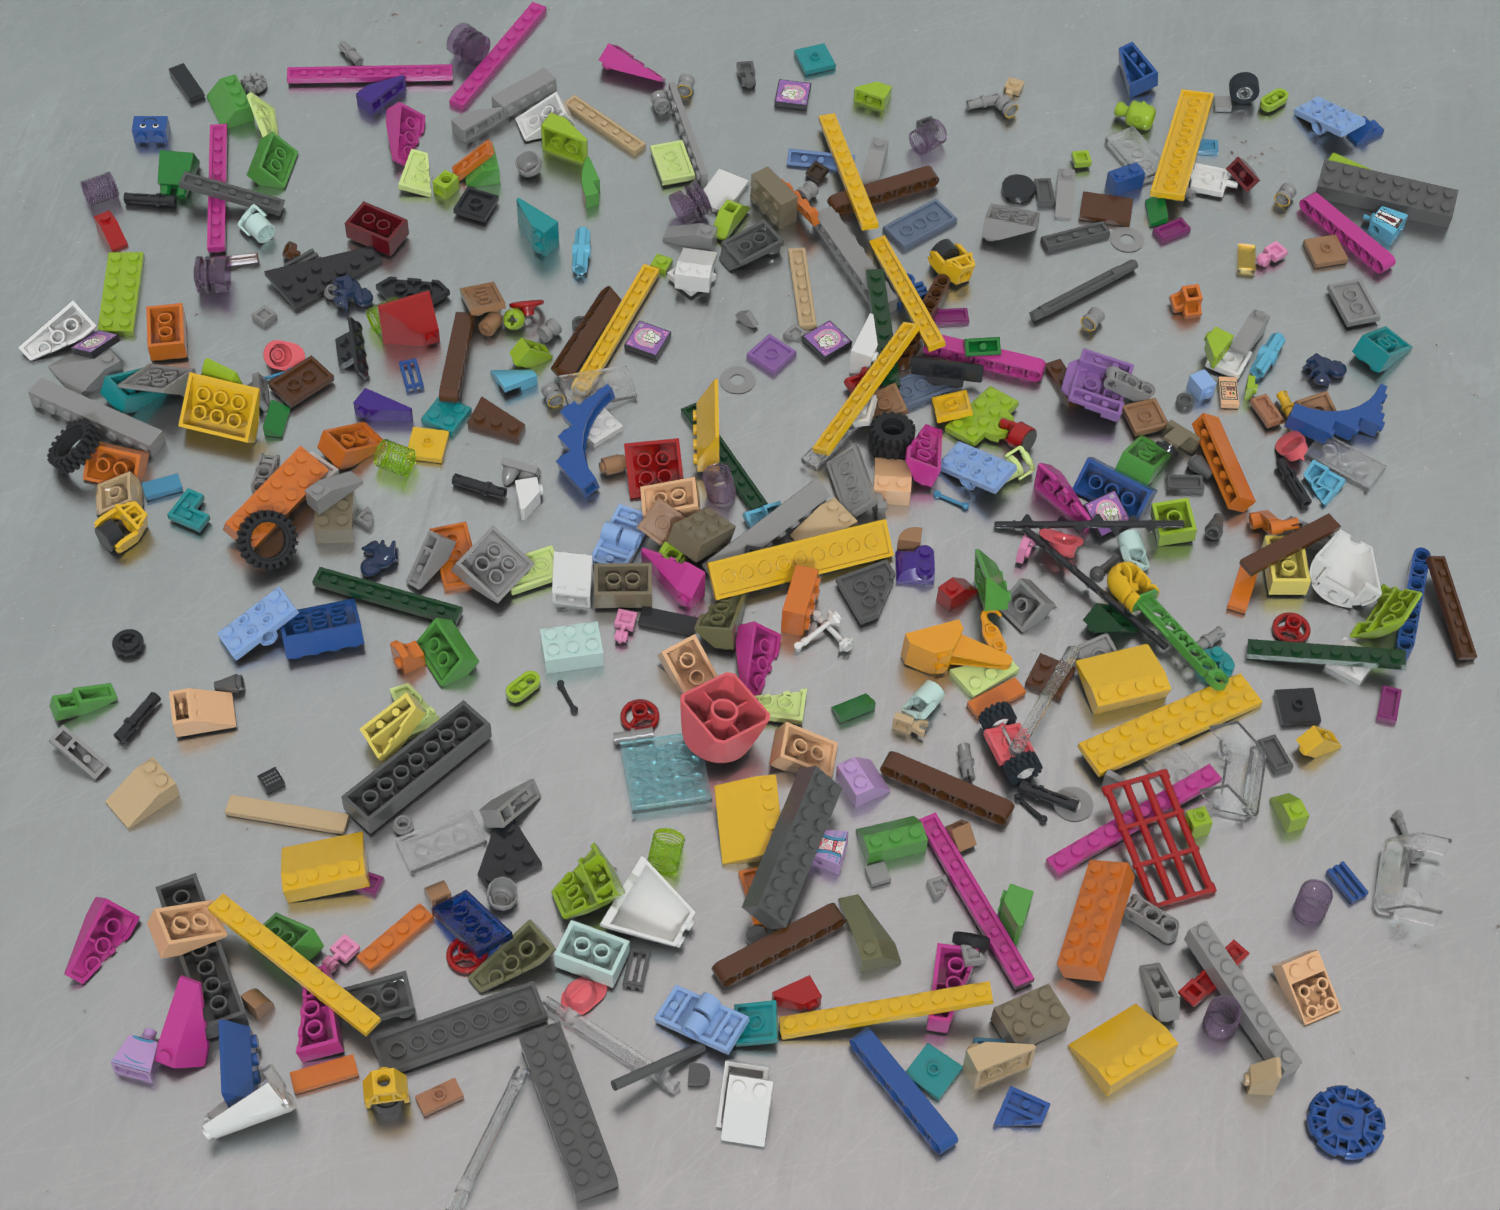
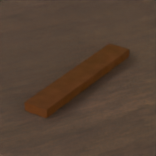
[1239,513,1341,576]
[1426,556,1477,660]

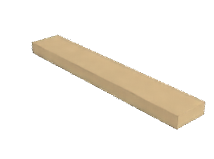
[565,95,646,156]
[788,248,817,330]
[225,795,350,835]

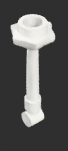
[794,610,842,652]
[813,610,854,652]

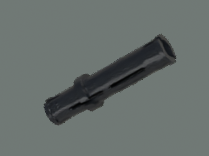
[123,192,177,207]
[1276,458,1312,507]
[452,473,507,500]
[113,692,161,743]
[1018,780,1079,813]

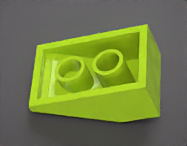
[541,113,588,164]

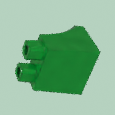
[157,150,200,198]

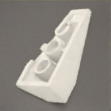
[18,301,97,361]

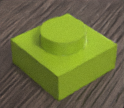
[1071,150,1092,168]
[650,253,673,275]
[1244,375,1258,401]

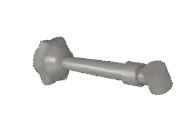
[1392,810,1425,864]

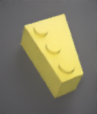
[360,692,426,762]

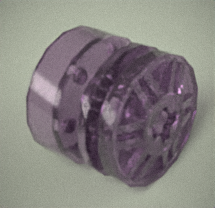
[447,22,490,67]
[669,181,712,225]
[194,256,231,293]

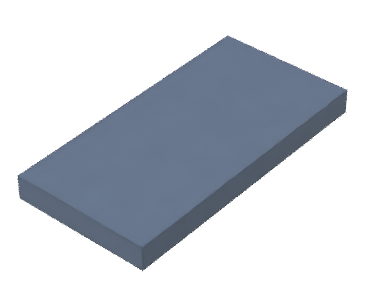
[882,198,957,251]
[899,374,962,410]

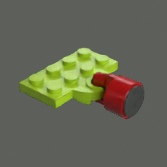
[945,386,1037,452]

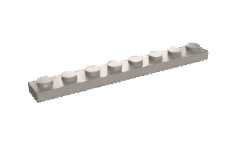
[666,82,708,187]

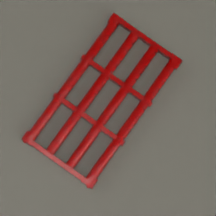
[1101,769,1217,909]

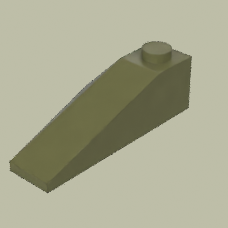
[694,592,749,650]
[838,894,901,972]
[467,919,556,993]

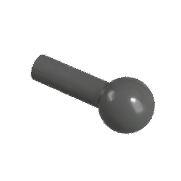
[1090,553,1121,581]

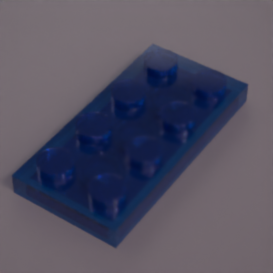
[431,890,513,958]

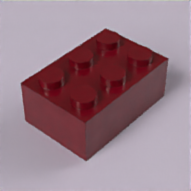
[345,201,409,256]

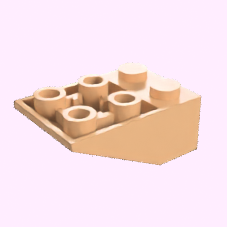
[169,688,237,737]
[1272,950,1341,1025]

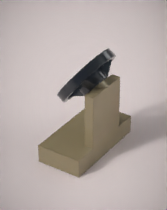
[1156,420,1201,457]

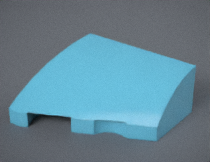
[1303,459,1346,506]

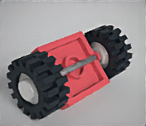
[978,701,1043,785]

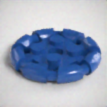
[1307,1085,1386,1160]

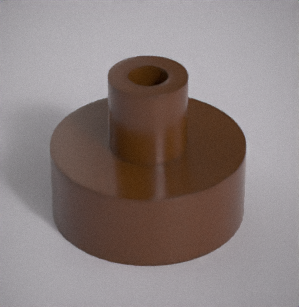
[282,241,301,260]

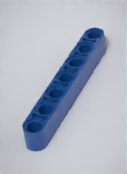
[1393,547,1431,660]
[849,1028,958,1155]

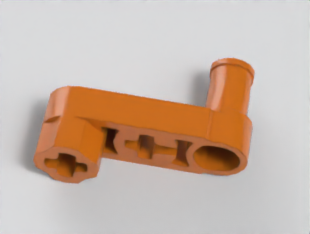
[1248,510,1299,535]

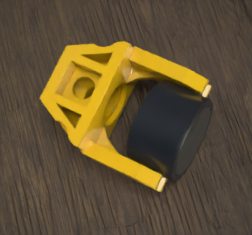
[927,239,975,285]
[94,501,148,553]
[362,1067,410,1116]

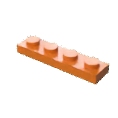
[781,178,820,227]
[356,903,434,973]

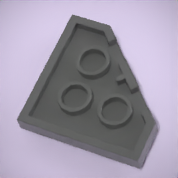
[836,559,895,625]

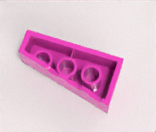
[926,943,979,1033]
[296,965,344,1063]

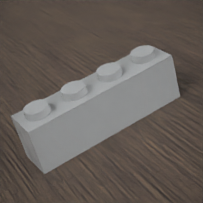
[491,68,557,119]

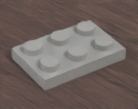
[1327,278,1381,327]

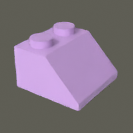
[836,757,890,808]

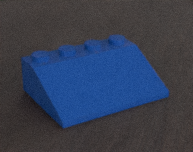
[281,598,365,659]

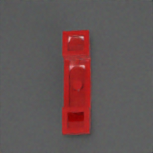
[1178,939,1250,1007]

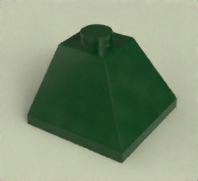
[1083,603,1139,634]

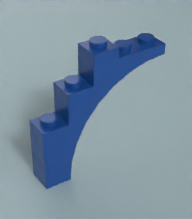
[556,384,615,498]
[1284,384,1388,444]

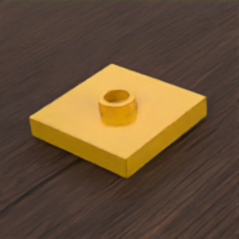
[932,390,973,423]
[405,427,450,463]

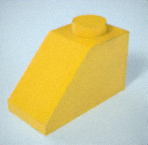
[1296,725,1342,758]

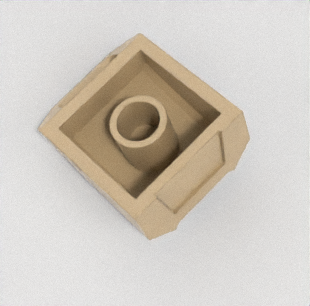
[96,471,143,515]

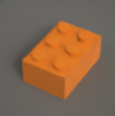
[146,303,187,361]
[781,565,821,637]

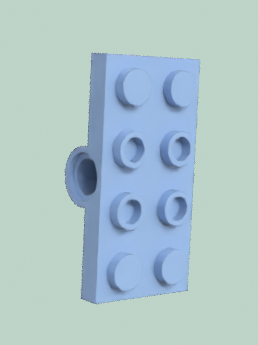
[1294,96,1365,137]
[941,441,1018,494]
[591,504,646,565]
[217,586,299,661]
[654,985,750,1055]

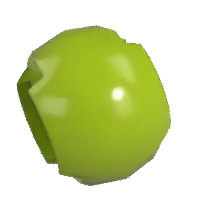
[503,308,525,330]

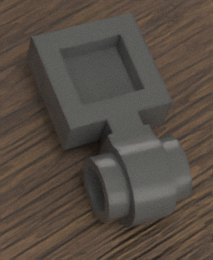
[736,61,756,88]

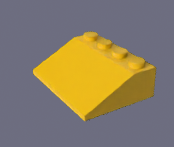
[178,372,260,443]
[693,379,719,472]
[1075,644,1171,715]
[714,775,780,865]
[281,831,370,903]
[1068,1003,1179,1097]

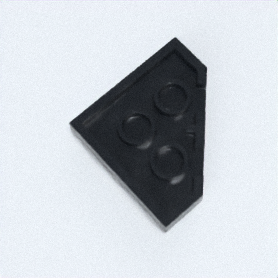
[376,276,450,305]
[477,819,542,892]

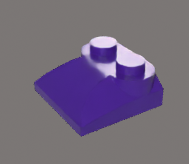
[895,545,935,585]

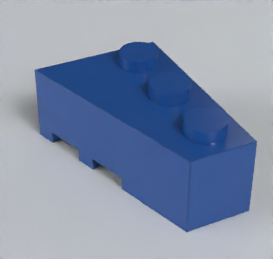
[1119,41,1158,99]

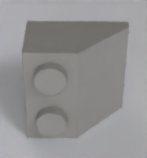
[1001,578,1056,632]

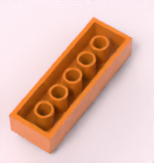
[223,445,329,551]
[1057,860,1135,982]

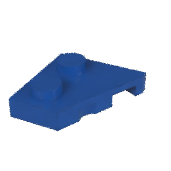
[994,1086,1051,1127]

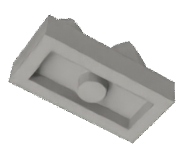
[247,372,270,412]
[501,457,541,486]

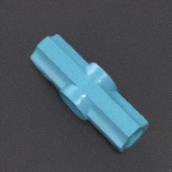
[572,227,591,275]
[1249,332,1286,379]

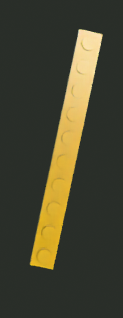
[819,113,879,231]
[869,235,946,352]
[571,264,660,396]
[812,322,920,456]
[208,893,381,1037]
[779,981,994,1040]

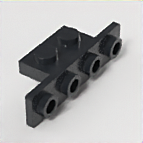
[335,317,369,380]
[911,356,984,388]

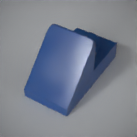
[1347,116,1384,145]

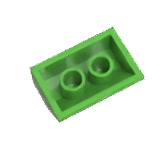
[206,74,255,129]
[246,131,298,189]
[974,549,1011,611]
[416,618,479,687]
[856,816,928,865]

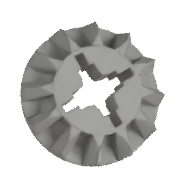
[240,73,267,94]

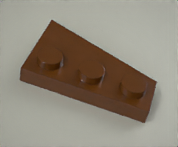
[467,396,525,442]

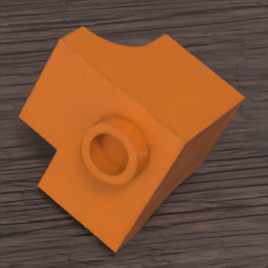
[1169,284,1203,319]
[390,640,426,675]

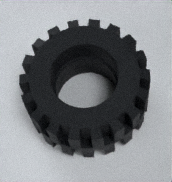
[868,412,916,460]

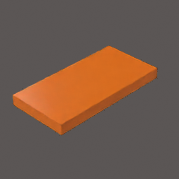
[429,521,473,592]

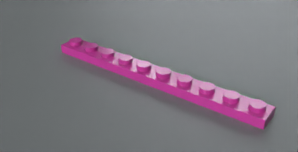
[449,2,547,110]
[287,64,453,83]
[207,124,228,252]
[1046,763,1222,877]
[918,812,1035,990]

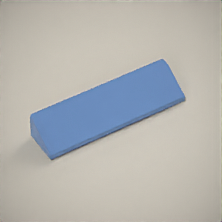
[787,149,855,171]

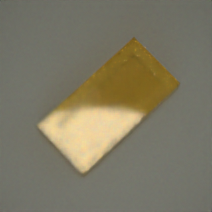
[1237,244,1256,275]

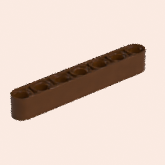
[827,165,939,216]
[897,274,950,370]
[551,286,621,383]
[439,312,475,403]
[880,751,1015,825]
[711,903,846,987]

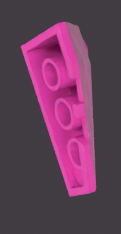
[599,43,666,82]
[386,102,426,167]
[905,424,942,487]
[1034,463,1091,532]
[641,547,705,610]
[735,621,781,696]
[64,897,140,984]
[155,975,210,1068]

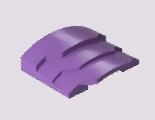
[1061,348,1134,422]

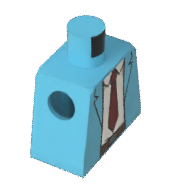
[1363,206,1408,246]

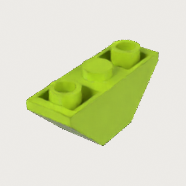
[713,199,750,241]

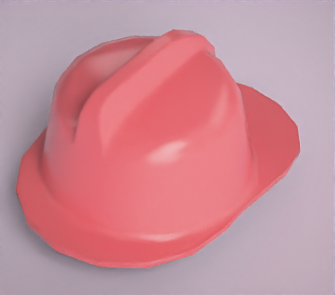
[263,340,305,371]
[1275,431,1308,462]
[1039,528,1084,558]
[561,976,607,1016]

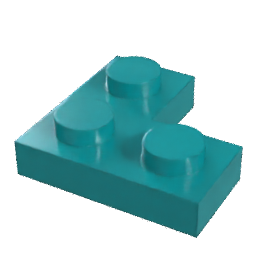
[167,488,210,532]

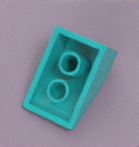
[516,197,559,257]
[1352,326,1413,373]
[100,368,166,414]

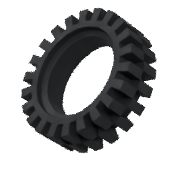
[47,418,102,474]
[236,510,298,570]

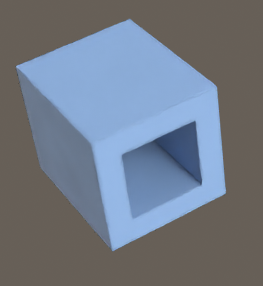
[1187,369,1217,401]

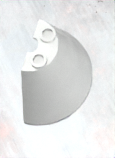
[1309,529,1382,608]
[599,856,695,948]
[202,1064,296,1140]

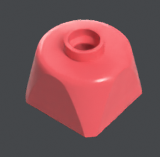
[680,672,770,763]

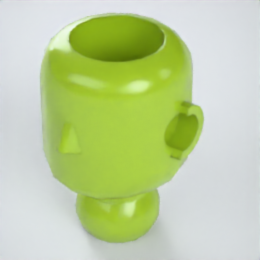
[1114,100,1156,131]

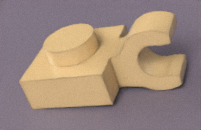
[1003,77,1025,99]
[892,712,929,736]

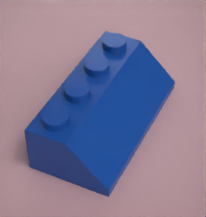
[1072,457,1158,520]
[218,1019,261,1108]

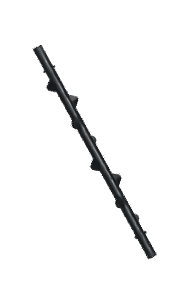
[994,514,1184,535]
[1023,526,1169,651]

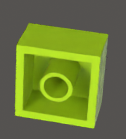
[1150,497,1197,546]

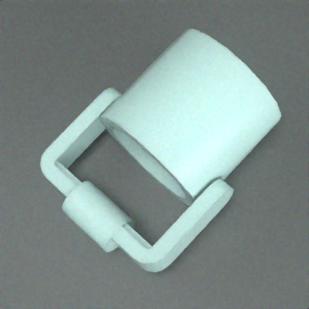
[238,204,276,243]
[1117,529,1150,571]
[901,680,945,720]

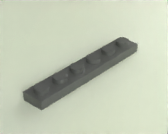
[179,171,285,216]

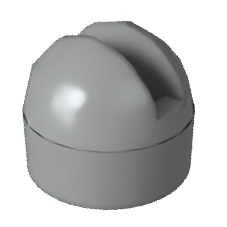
[324,284,338,300]

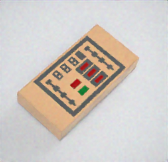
[1218,377,1239,409]

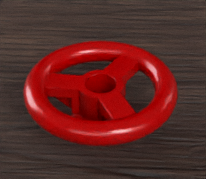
[509,299,544,316]
[1272,612,1311,643]
[620,699,660,731]
[446,935,488,974]

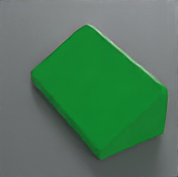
[1145,197,1168,226]
[963,337,1001,357]
[263,400,291,437]
[831,693,876,723]

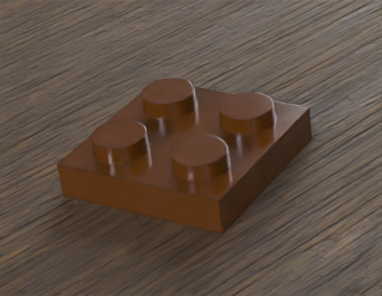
[1025,653,1076,701]

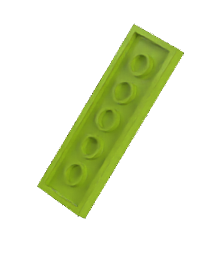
[97,252,145,336]

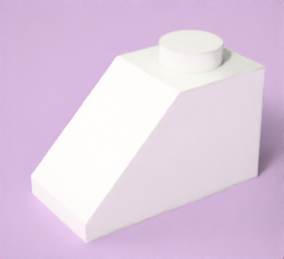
[515,477,543,521]

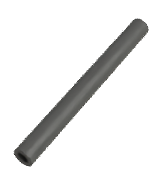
[611,1042,706,1091]

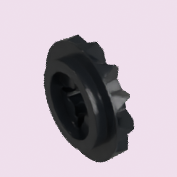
[112,629,144,657]

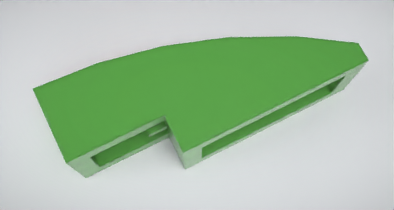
[582,157,600,208]
[49,683,117,721]

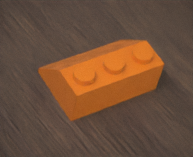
[83,442,149,483]

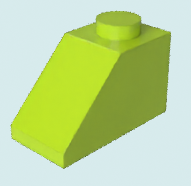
[853,81,892,111]
[1204,326,1234,369]
[509,337,553,369]
[1270,793,1310,833]

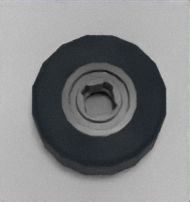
[1229,72,1260,104]

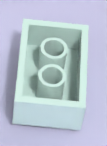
[540,621,604,674]
[554,920,630,988]

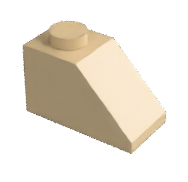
[1243,1057,1282,1096]

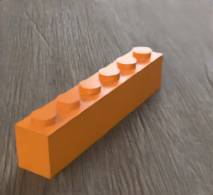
[1192,413,1256,513]

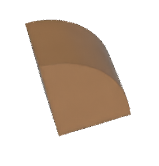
[897,527,922,551]
[945,820,977,852]
[424,880,452,910]
[241,988,274,1021]

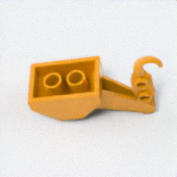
[901,610,1012,675]

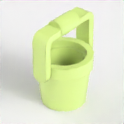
[1004,446,1035,483]

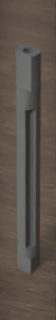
[1029,260,1138,321]

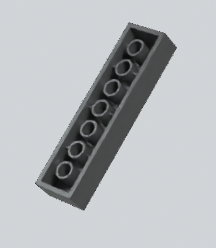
[1316,159,1459,229]
[341,700,492,834]
[741,766,842,930]
[155,873,249,1039]
[518,1021,619,1202]

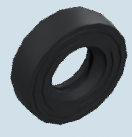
[952,931,990,949]

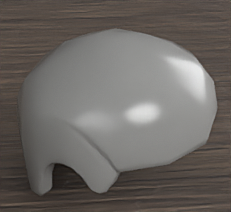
[515,151,542,178]
[486,876,518,911]

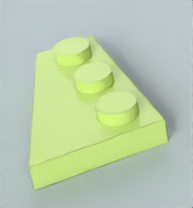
[246,92,279,137]
[398,149,432,198]
[949,661,1019,699]
[390,683,440,739]
[755,688,807,725]

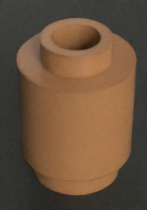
[478,312,503,336]
[599,454,626,476]

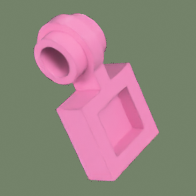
[1256,241,1288,267]
[1015,534,1036,564]
[614,609,637,644]
[321,934,360,973]

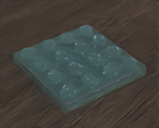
[620,733,712,814]

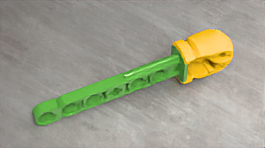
[1107,562,1229,691]

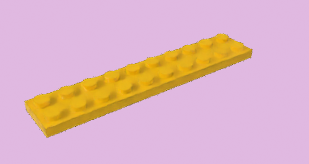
[1150,89,1214,201]
[706,519,894,600]
[1077,673,1263,777]

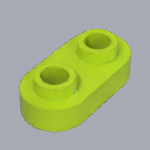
[1260,88,1289,112]
[506,671,540,703]

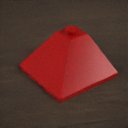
[378,290,440,346]
[624,438,684,499]

